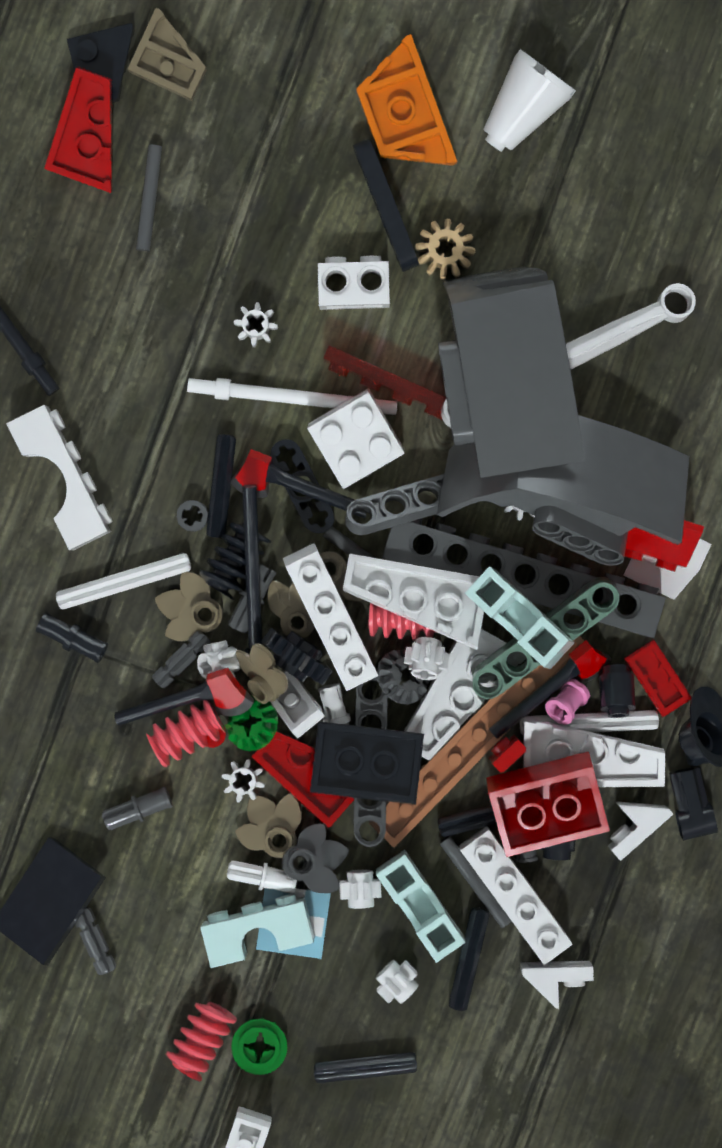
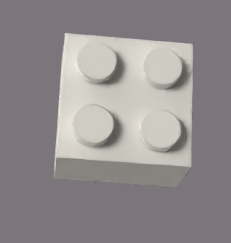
[307,388,405,489]

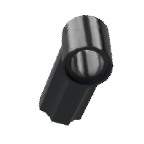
[669,766,718,841]

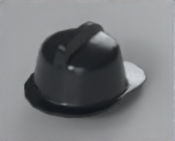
[678,687,722,767]

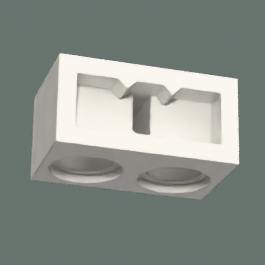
[318,256,390,310]

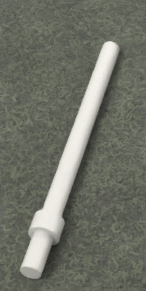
[187,378,398,415]

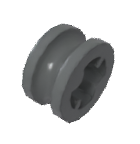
[176,500,208,532]

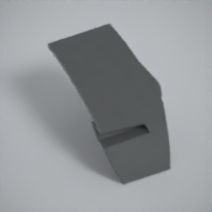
[438,267,585,478]
[436,415,690,566]

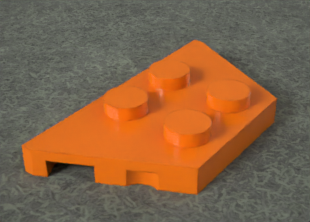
[356,34,457,166]

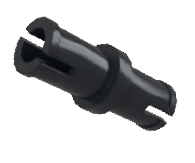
[36,612,108,663]

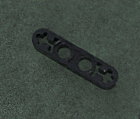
[353,139,419,272]

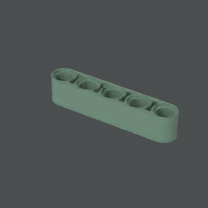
[472,577,619,699]

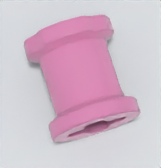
[545,679,590,725]

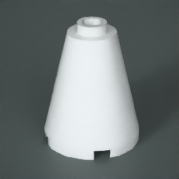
[483,49,576,152]

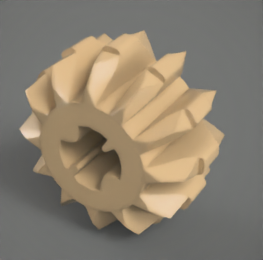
[415,219,475,280]

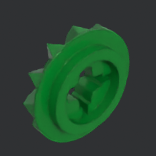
[224,695,278,751]
[231,1017,288,1075]

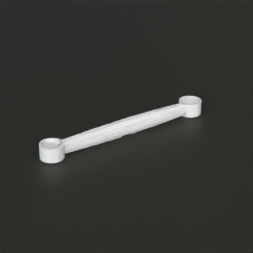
[441,283,696,428]

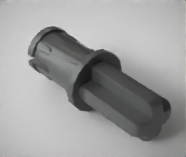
[229,564,277,633]
[102,786,173,830]

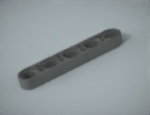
[345,474,444,535]
[354,677,388,847]

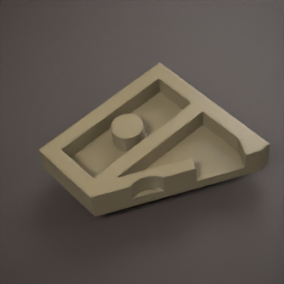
[127,8,207,101]

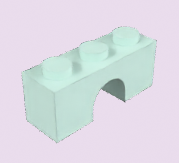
[465,567,575,669]
[376,849,465,963]
[200,894,315,968]

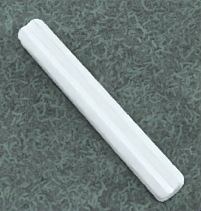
[56,553,191,609]
[520,710,659,735]

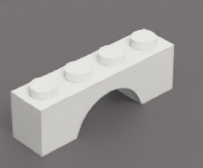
[6,405,113,550]

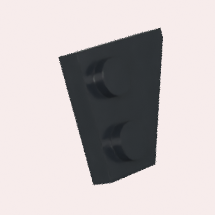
[67,23,135,103]

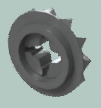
[377,649,431,704]

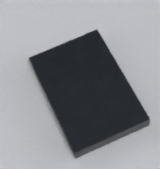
[310,721,424,805]
[0,837,106,965]

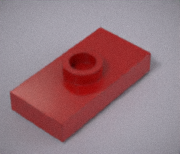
[624,639,691,717]
[489,734,527,773]

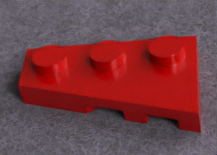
[44,67,112,193]
[251,731,354,828]

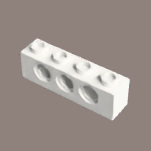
[283,543,378,691]
[459,826,573,965]

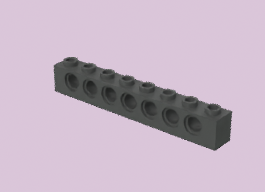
[382,518,666,638]

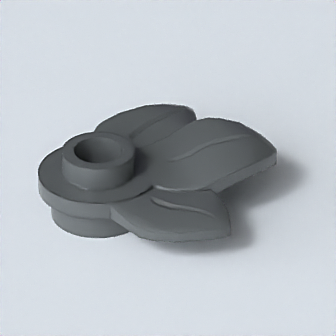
[282,824,349,893]

